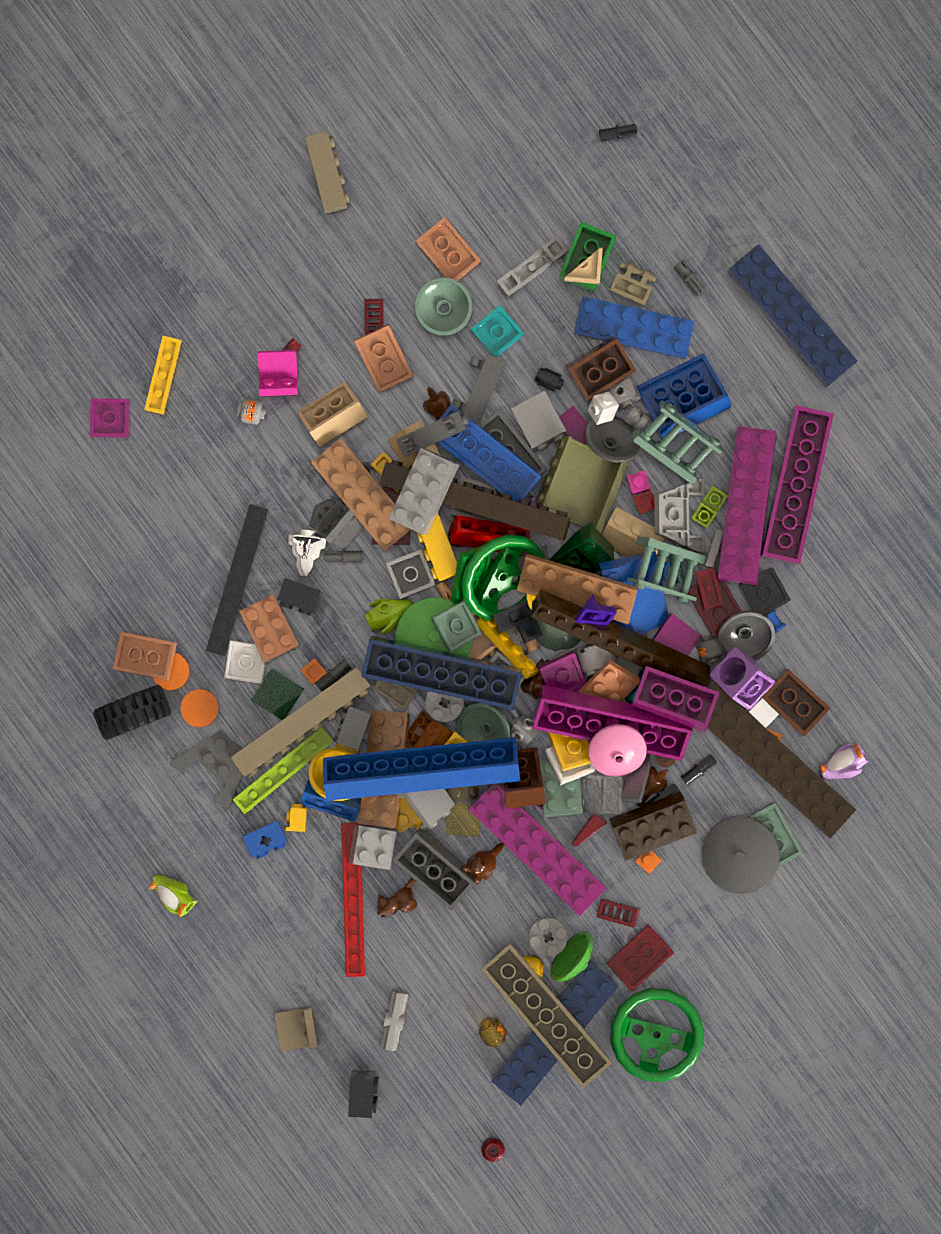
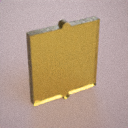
[445,804,481,837]

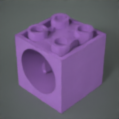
[710,647,775,710]

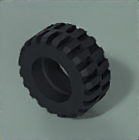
[93,684,171,740]

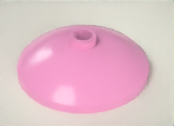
[588,724,647,777]

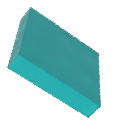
[471,305,524,358]

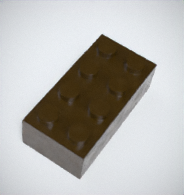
[609,791,697,861]

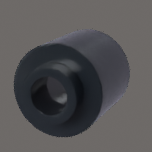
[534,367,564,392]

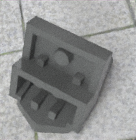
[309,496,362,549]

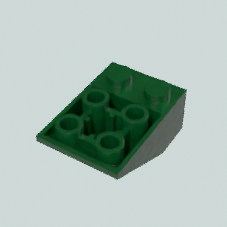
[549,523,614,574]

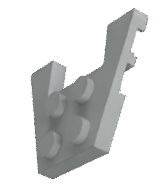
[654,478,705,553]

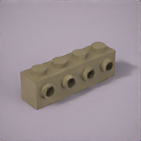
[305,131,350,214]

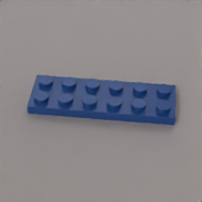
[574,296,694,359]
[438,404,542,502]

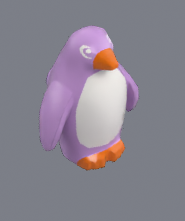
[820,743,869,780]

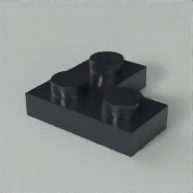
[491,600,543,644]

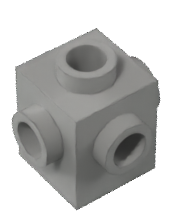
[609,378,642,409]
[509,714,540,749]

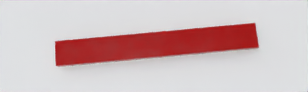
[341,822,365,977]

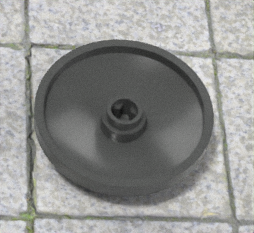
[702,816,780,894]

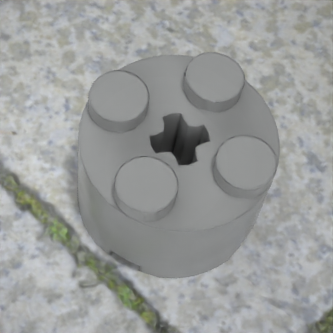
[575,643,618,675]
[425,692,464,722]
[529,916,568,957]

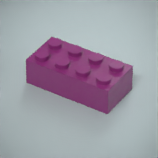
[632,666,720,733]

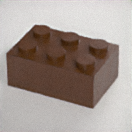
[565,336,636,401]
[761,669,831,737]
[503,747,545,809]

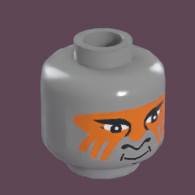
[237,398,266,425]

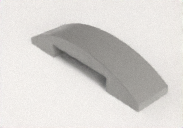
[496,236,569,296]

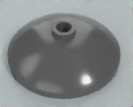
[585,416,640,463]
[718,611,775,661]

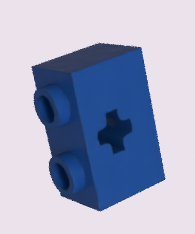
[243,820,288,859]

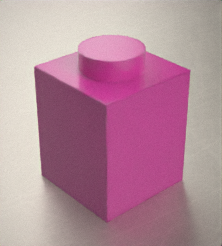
[626,470,651,495]

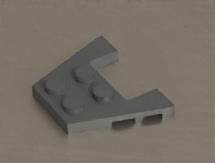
[169,730,243,811]

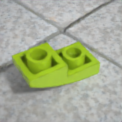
[691,484,728,528]

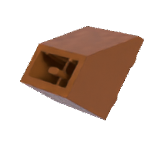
[406,710,453,748]

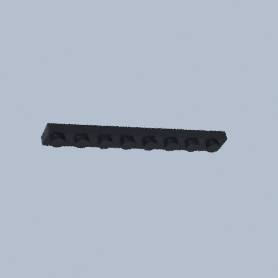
[206,504,268,656]

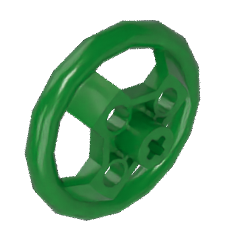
[461,534,545,621]
[610,988,704,1082]

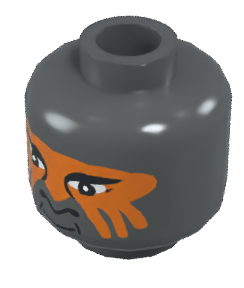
[696,635,724,664]

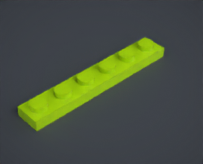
[233,727,334,814]

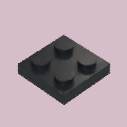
[738,567,791,615]

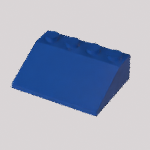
[637,353,731,439]
[599,551,668,634]

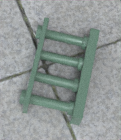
[632,400,722,484]
[626,536,707,603]

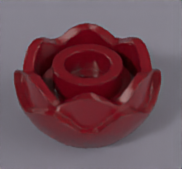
[481,1138,505,1162]

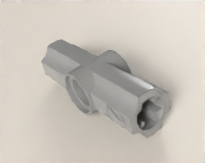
[380,990,408,1051]

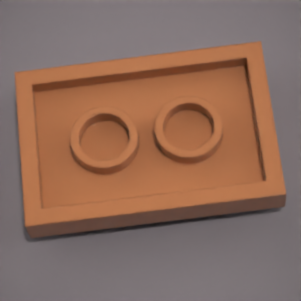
[415,217,481,281]
[354,324,414,392]
[239,594,299,663]
[113,632,177,681]
[578,659,640,702]

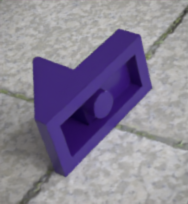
[575,594,617,626]

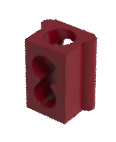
[282,338,302,352]

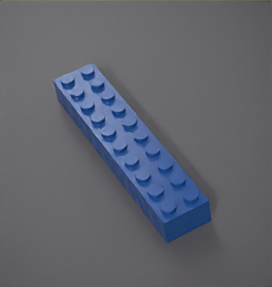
[323,737,520,801]

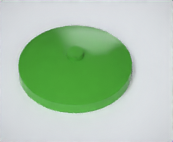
[396,598,473,656]

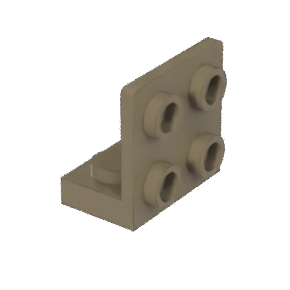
[275,1007,319,1051]

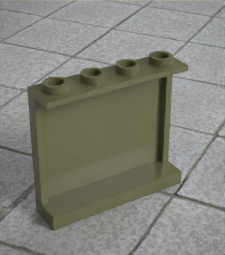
[535,436,629,533]

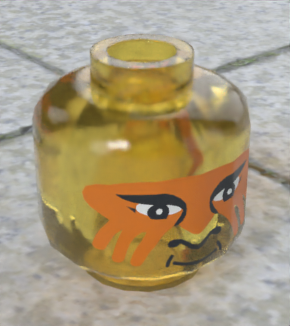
[478,1017,507,1047]

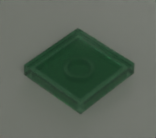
[251,668,304,720]

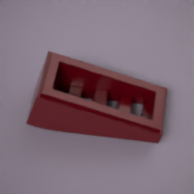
[364,299,384,335]
[572,813,607,847]
[597,899,640,927]

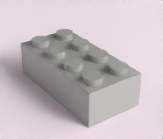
[389,448,460,535]

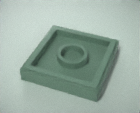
[431,600,482,652]

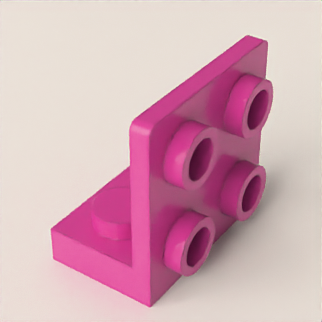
[258,350,298,396]

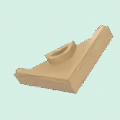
[564,248,603,284]

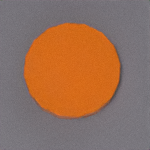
[153,653,190,690]
[180,689,219,727]

